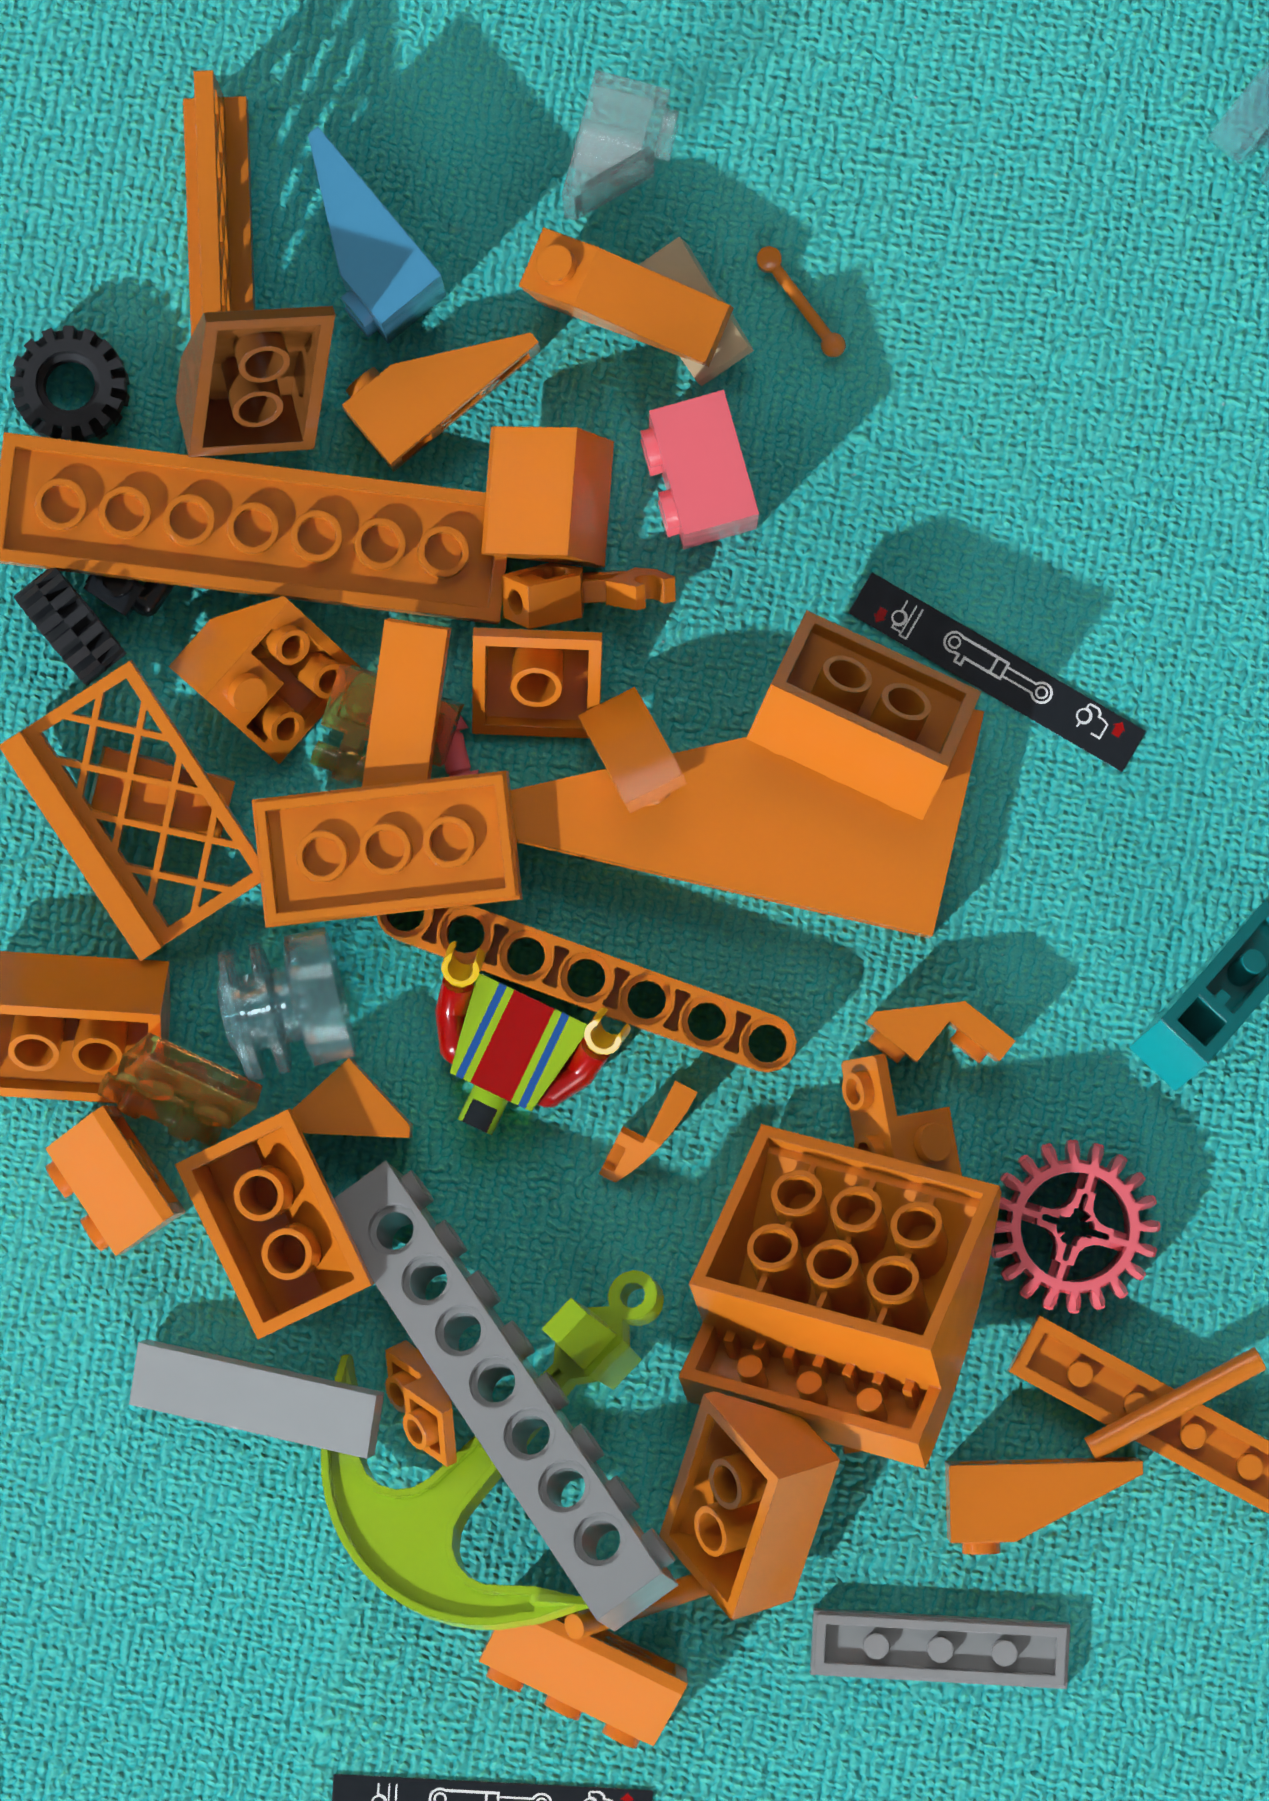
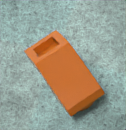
[864,1001,1015,1064]

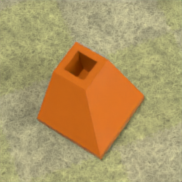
[168,596,363,764]

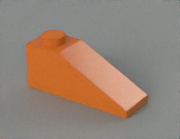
[519,227,734,367]
[342,332,540,472]
[945,1457,1143,1555]

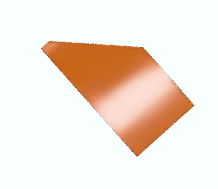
[599,1080,698,1182]

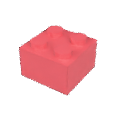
[640,390,759,550]

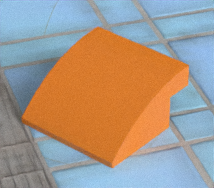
[678,1124,1002,1469]

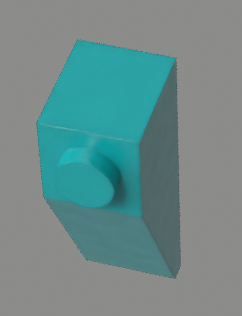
[1129,899,1269,1091]

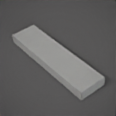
[129,1339,384,1459]
[810,1608,1070,1689]

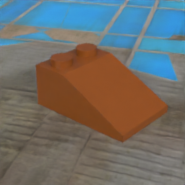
[176,306,335,457]

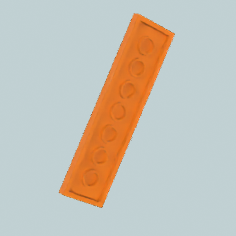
[0,432,507,625]

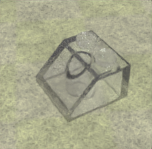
[562,70,679,220]

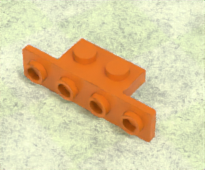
[841,1054,962,1176]

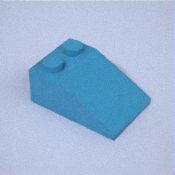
[308,126,446,344]

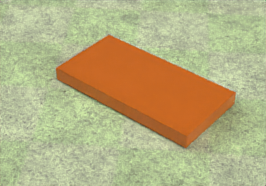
[252,770,523,928]

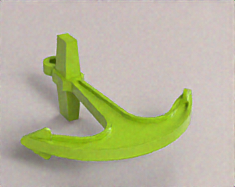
[321,1270,664,1630]

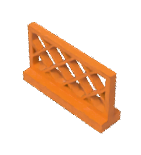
[183,70,255,336]
[0,660,261,961]

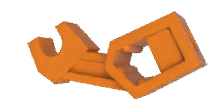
[501,562,676,629]

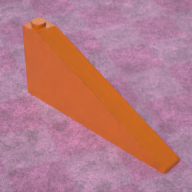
[511,709,984,938]

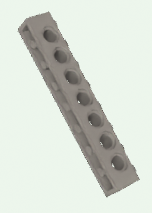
[334,1160,679,1632]

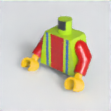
[435,941,631,1135]

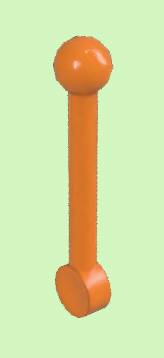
[757,246,846,357]

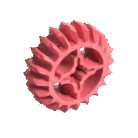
[991,1140,1160,1314]

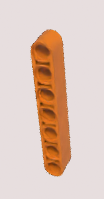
[377,905,797,1073]

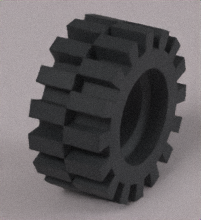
[10,326,130,442]
[13,568,127,686]

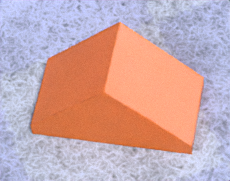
[292,1058,413,1138]

